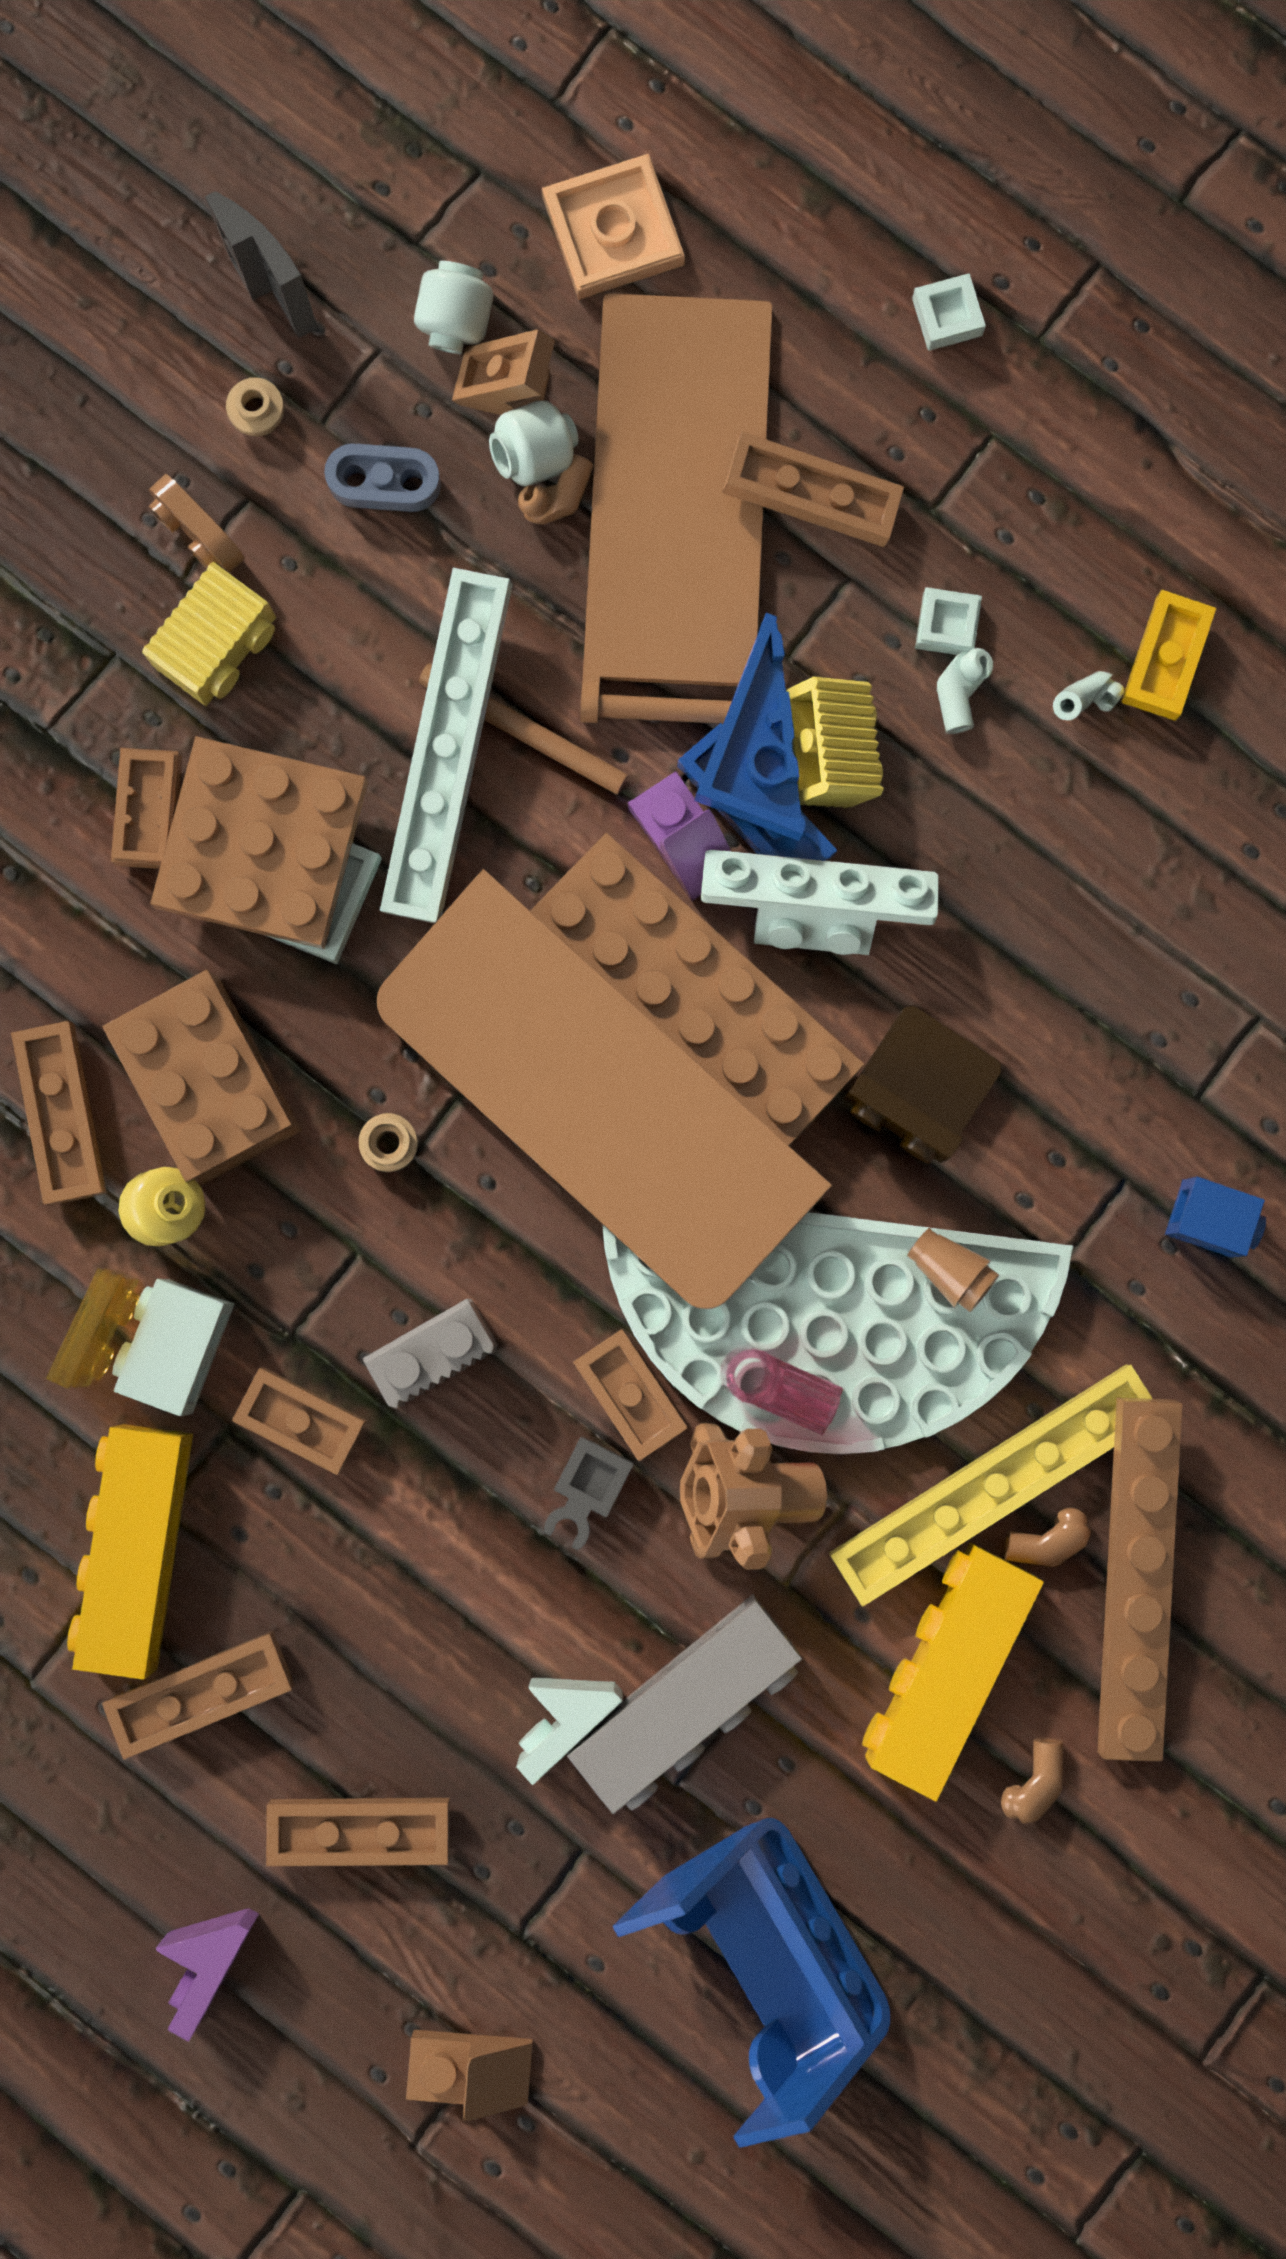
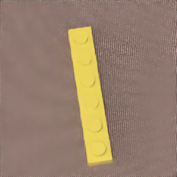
[829,1364,1153,1607]

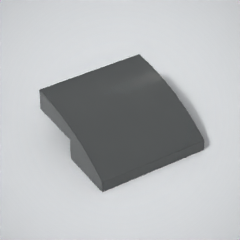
[205,191,318,338]

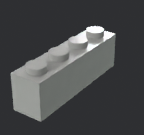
[567,1594,802,1814]

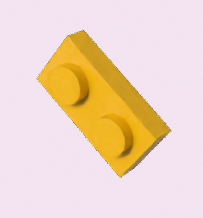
[1121,590,1216,721]

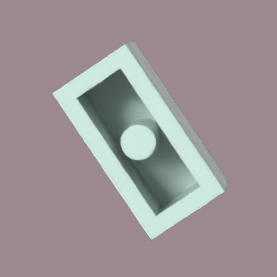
[112,1279,235,1416]

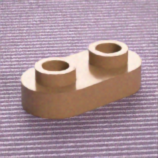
[148,474,245,574]

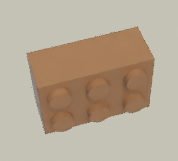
[102,969,302,1186]

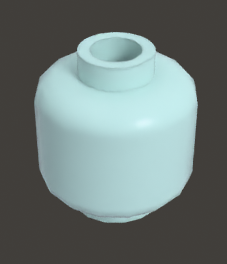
[414,261,493,354]
[489,400,578,486]

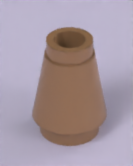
[907,1228,999,1312]

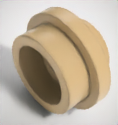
[226,378,284,436]
[359,1113,418,1172]

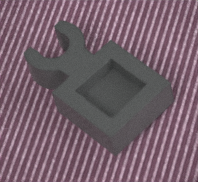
[544,1436,634,1550]

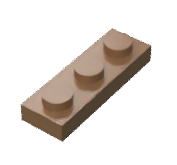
[722,431,904,547]
[11,1021,107,1206]
[102,1630,295,1760]
[266,1798,450,1866]

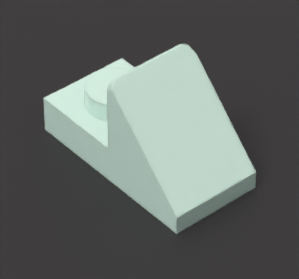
[516,1678,623,1785]

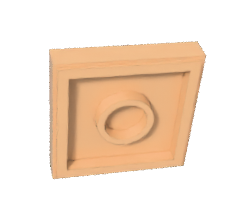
[542,153,685,300]

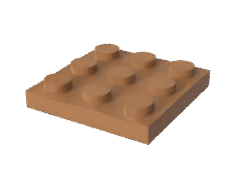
[150,736,368,949]

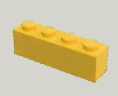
[67,1424,193,1679]
[862,1542,1044,1802]

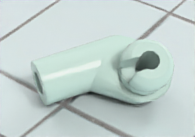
[937,648,993,734]

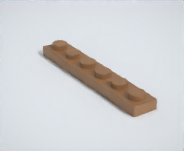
[1097,1397,1182,1761]

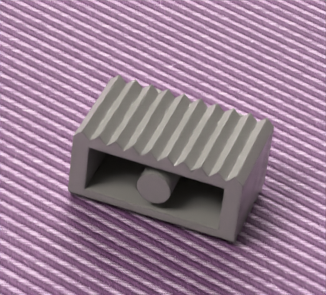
[363,1299,498,1408]

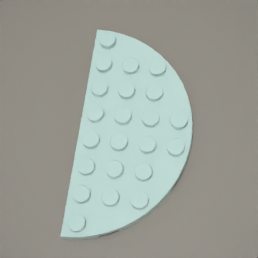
[603,1212,1073,1454]

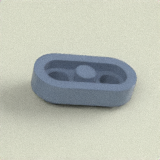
[324,444,441,512]

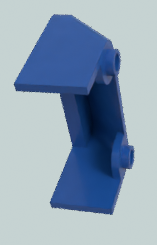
[612,1818,890,2148]

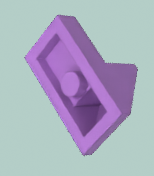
[628,772,731,902]
[156,1908,259,2042]

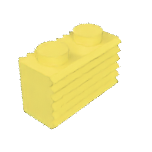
[142,562,276,706]
[786,677,884,808]

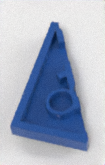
[694,613,806,841]

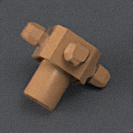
[680,1423,827,1570]

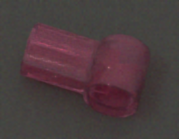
[720,1346,844,1436]

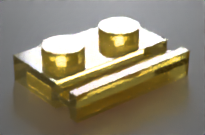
[46,1268,140,1389]

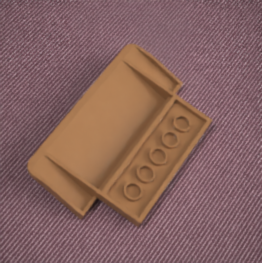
[377,832,864,1309]

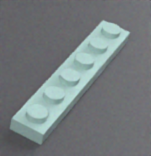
[380,568,513,924]

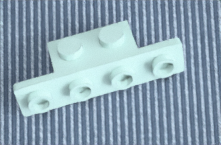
[701,850,938,955]

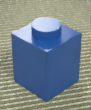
[1165,1176,1266,1258]

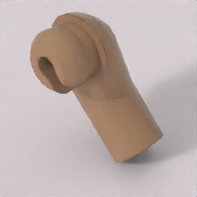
[518,454,594,525]
[1004,1508,1091,1567]

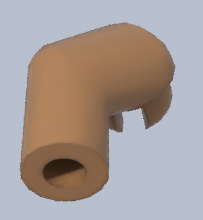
[1001,1738,1064,1823]

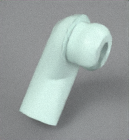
[1053,671,1125,720]

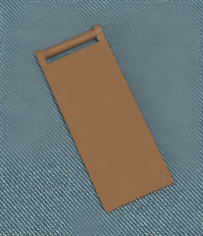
[580,293,772,724]

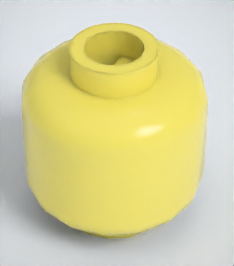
[118,1166,206,1247]

